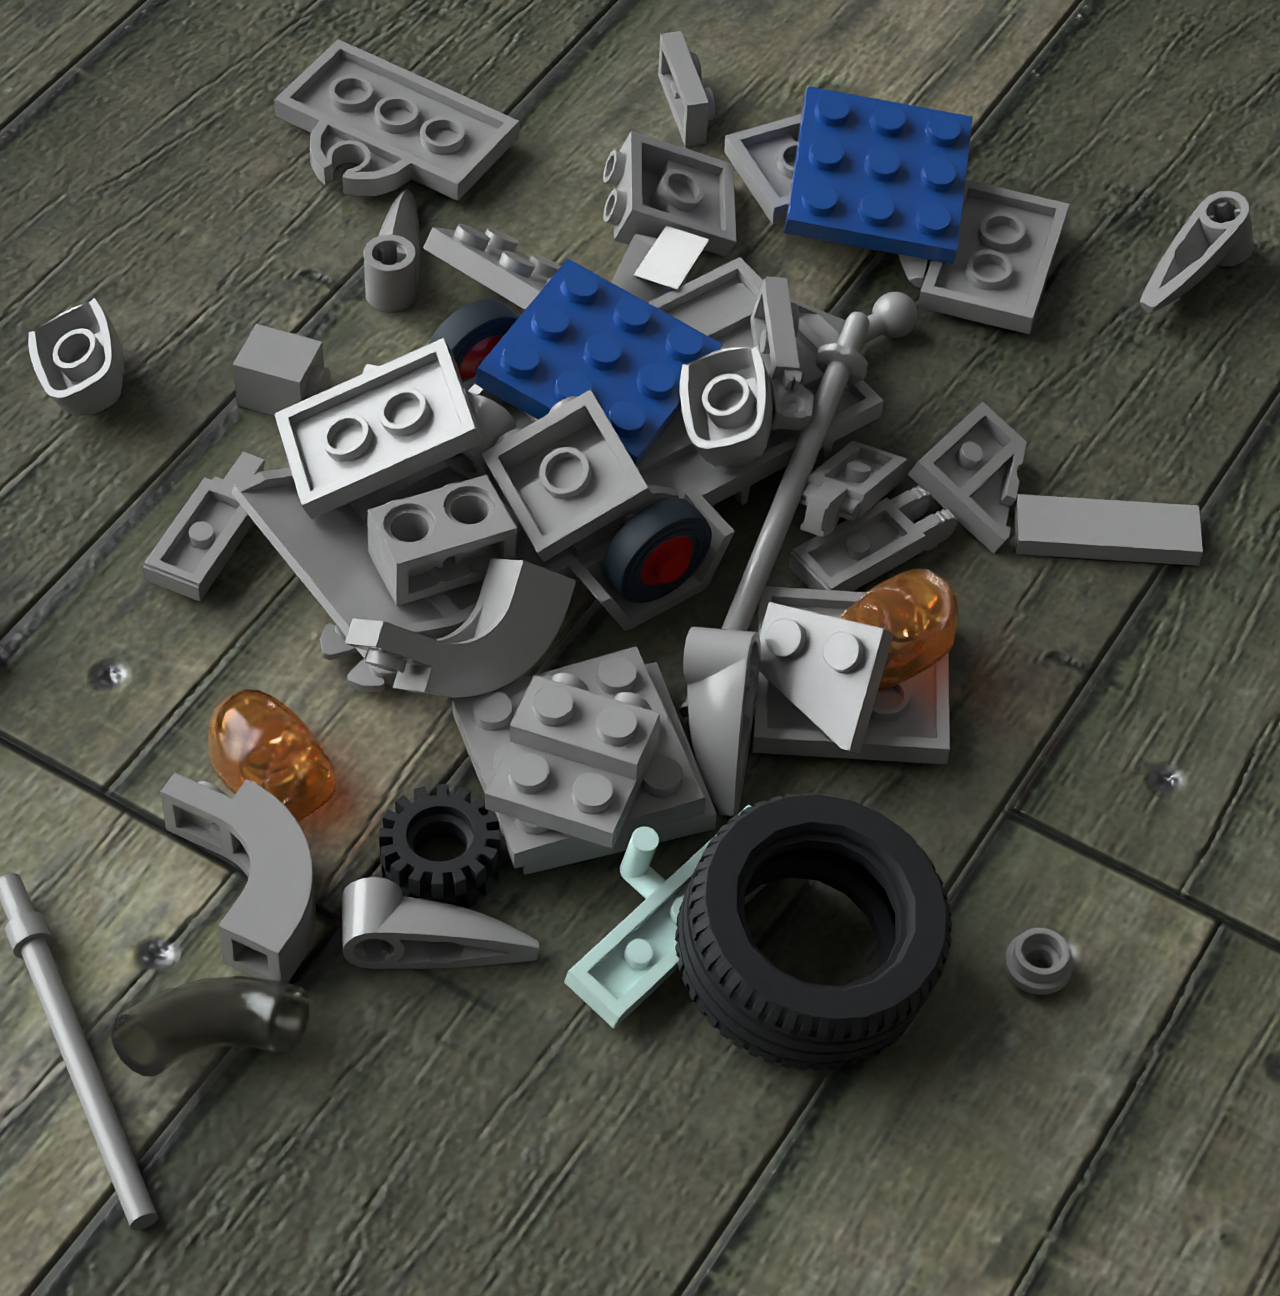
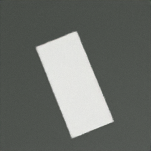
[634,226,709,290]

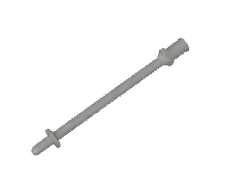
[680,312,869,722]

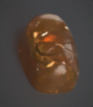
[839,569,959,691]
[207,689,336,822]

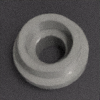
[1004,928,1074,995]

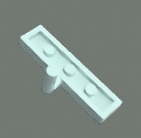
[564,804,768,1029]

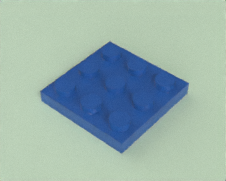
[784,86,972,264]
[474,259,723,467]

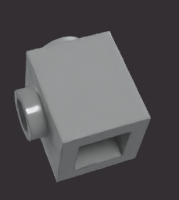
[233,324,331,416]

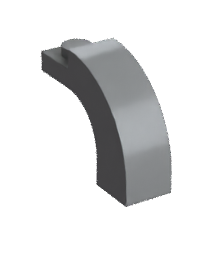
[345,559,576,698]
[160,773,316,991]

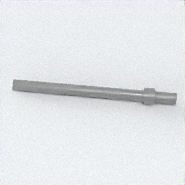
[0,873,158,1230]

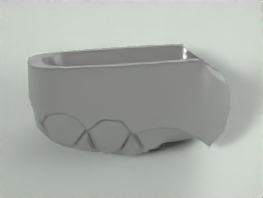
[28,298,125,417]
[679,346,773,467]

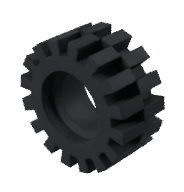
[379,784,501,909]

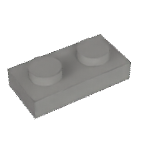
[658,31,715,147]

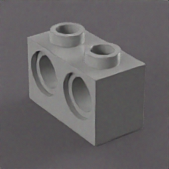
[368,475,517,606]

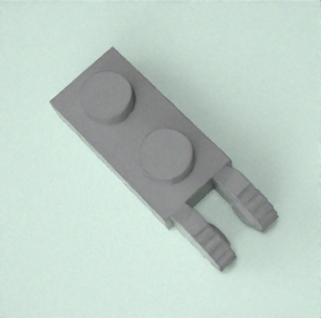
[789,485,958,591]

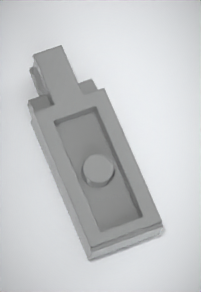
[750,276,813,431]
[800,441,908,537]
[143,452,265,601]

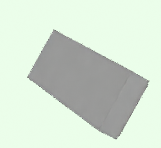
[1014,494,1203,566]

